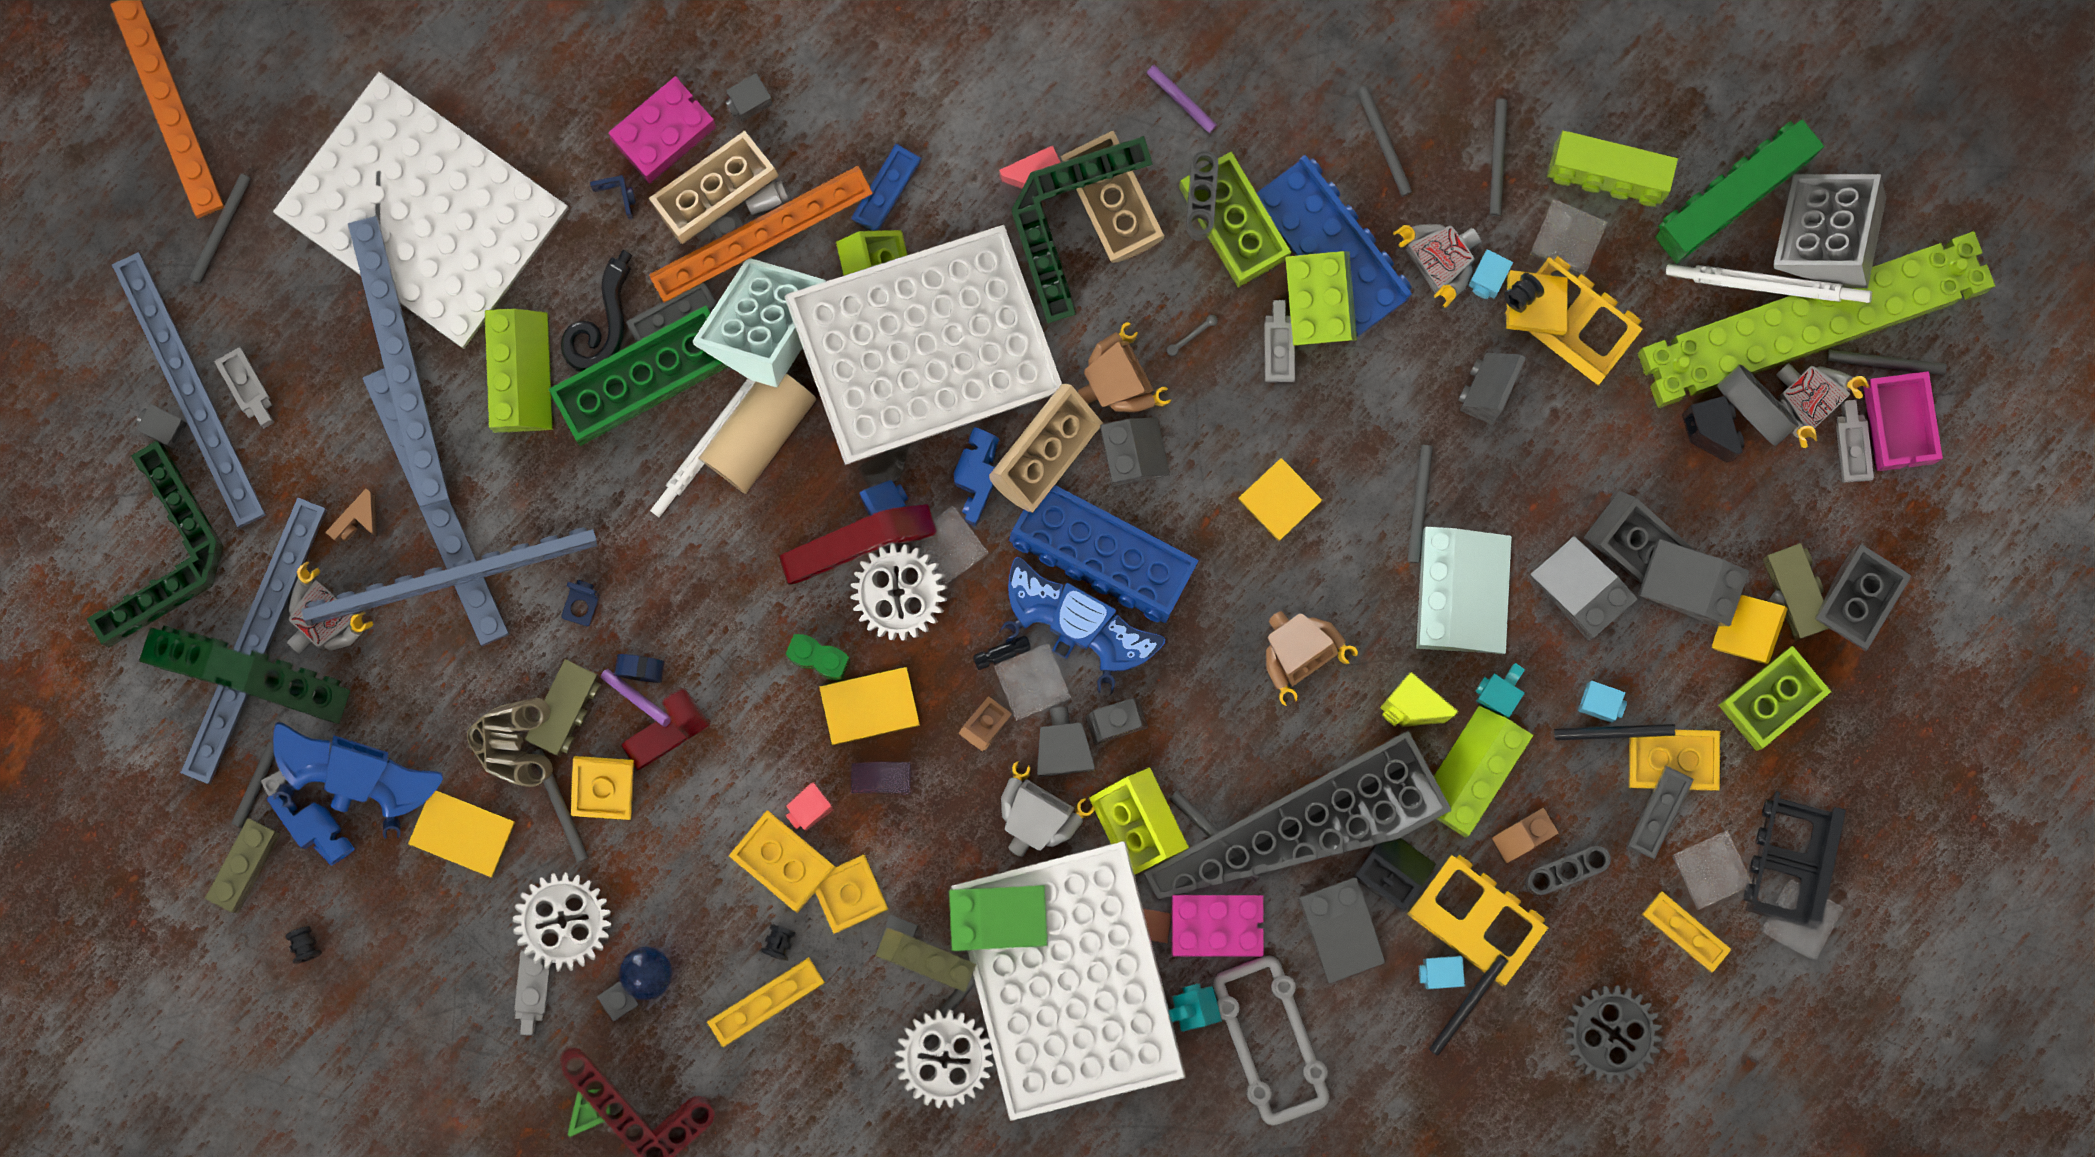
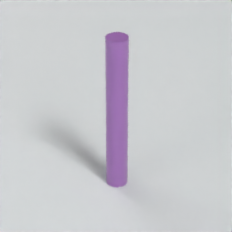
[1147,65,1217,134]
[601,669,671,727]

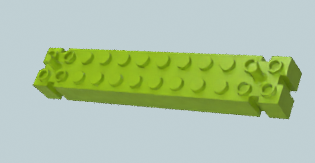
[1638,231,1995,408]

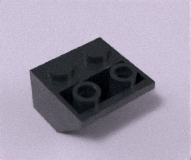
[1682,396,1745,463]
[1353,838,1436,912]

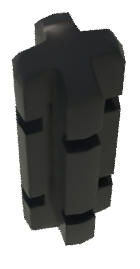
[973,636,1031,670]

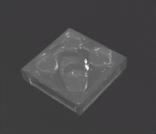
[1530,199,1608,276]
[906,506,989,585]
[993,643,1071,721]
[1672,830,1752,910]
[1761,879,1844,961]

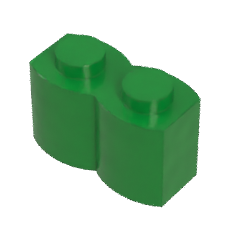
[785,634,850,681]

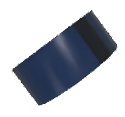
[614,654,665,683]

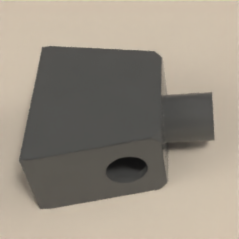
[1085,698,1148,745]
[1037,707,1095,777]

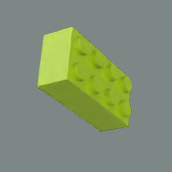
[1547,130,1678,206]
[1179,152,1291,288]

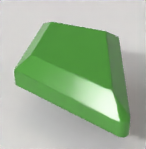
[568,1089,611,1137]

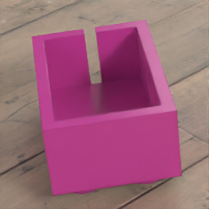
[608,76,716,184]
[1863,371,1943,471]
[1171,895,1263,957]

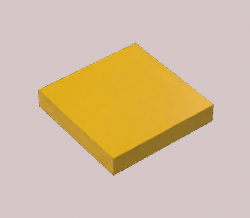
[1506,270,1568,336]
[1238,458,1322,541]
[1711,595,1788,665]
[571,756,634,820]
[815,855,889,934]

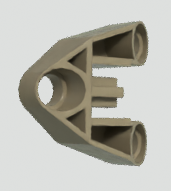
[467,698,553,787]

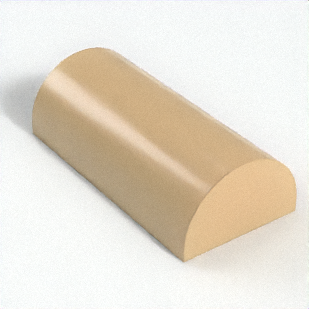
[649,131,778,244]
[1060,131,1165,263]
[698,374,817,494]
[989,384,1103,513]

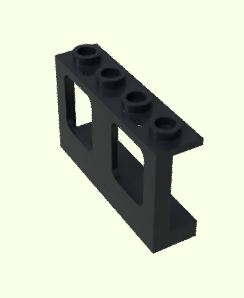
[1743,791,1846,930]

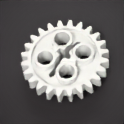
[850,544,947,640]
[513,873,611,971]
[895,1009,993,1108]

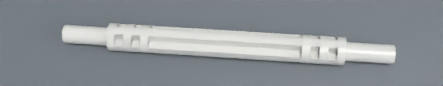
[1666,264,1872,303]
[650,378,756,518]

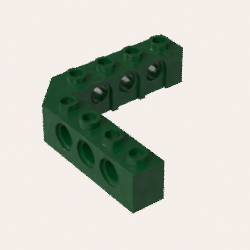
[1011,136,1153,323]
[87,440,223,648]
[139,625,351,724]

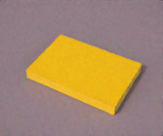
[819,667,920,745]
[1629,729,1720,791]
[408,791,515,878]
[729,810,836,913]

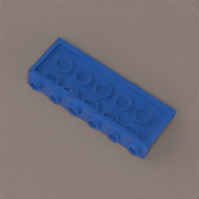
[1256,155,1412,337]
[1009,485,1199,623]

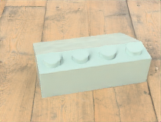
[693,258,826,388]
[1416,527,1511,654]

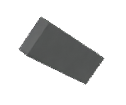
[626,282,717,342]
[1626,765,1694,860]

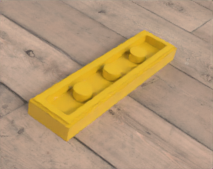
[707,957,825,1047]

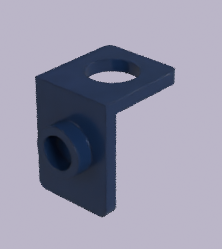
[590,175,636,220]
[561,580,600,627]

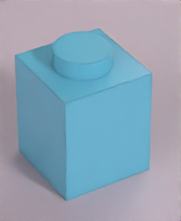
[1468,249,1513,299]
[1578,680,1627,723]
[1419,956,1464,989]

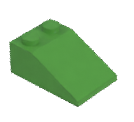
[949,885,1048,951]

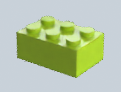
[1286,251,1357,346]
[1718,646,1831,751]

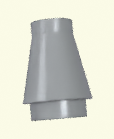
[745,180,791,215]

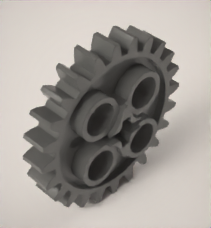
[1563,986,1663,1083]

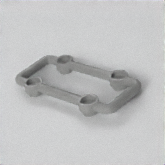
[1213,955,1330,1126]

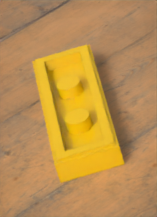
[1642,891,1732,973]

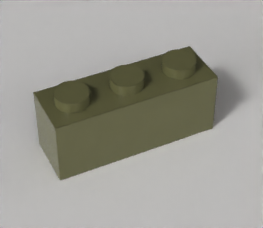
[1763,543,1829,641]
[525,659,601,757]
[205,818,281,914]
[876,928,976,992]

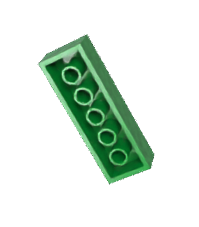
[1655,119,1825,264]
[548,305,729,446]

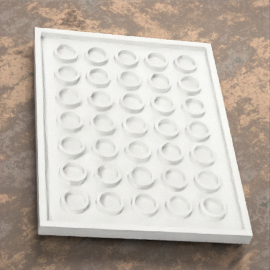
[273,72,569,349]
[784,225,1062,465]
[951,841,1186,1121]

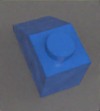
[859,480,909,516]

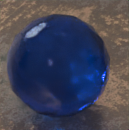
[619,947,673,1000]

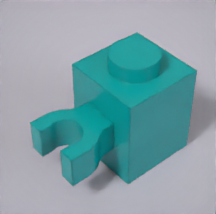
[1475,663,1525,719]
[1168,983,1222,1032]

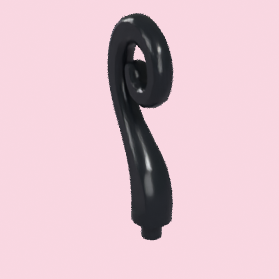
[561,250,633,371]

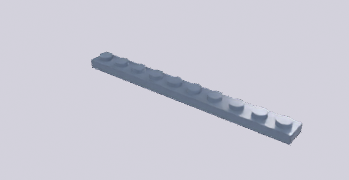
[348,216,450,508]
[112,252,266,528]
[363,368,509,647]
[181,498,327,785]
[301,527,597,626]

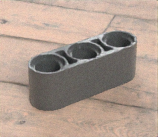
[1186,150,1218,241]
[1717,365,1799,446]
[1525,846,1611,896]

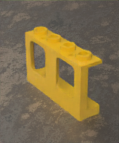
[1505,255,1643,386]
[1406,855,1548,986]

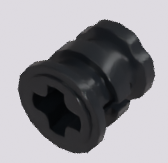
[1504,273,1544,313]
[760,924,796,961]
[285,926,322,964]

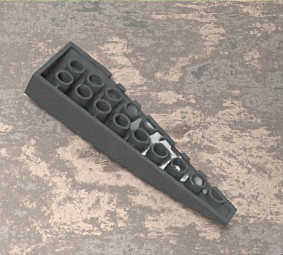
[1144,731,1451,899]

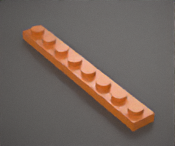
[110,0,224,218]
[649,166,873,302]

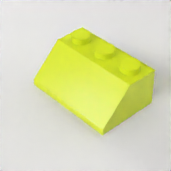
[1380,673,1458,727]
[1089,767,1189,875]

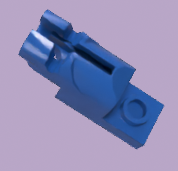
[954,427,999,527]
[267,793,355,866]

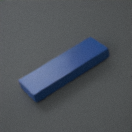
[851,144,921,231]

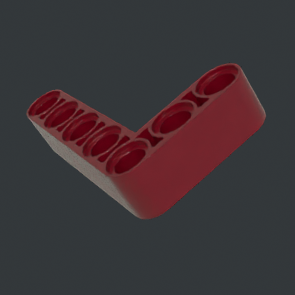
[779,504,938,585]
[621,688,710,771]
[560,1048,714,1157]

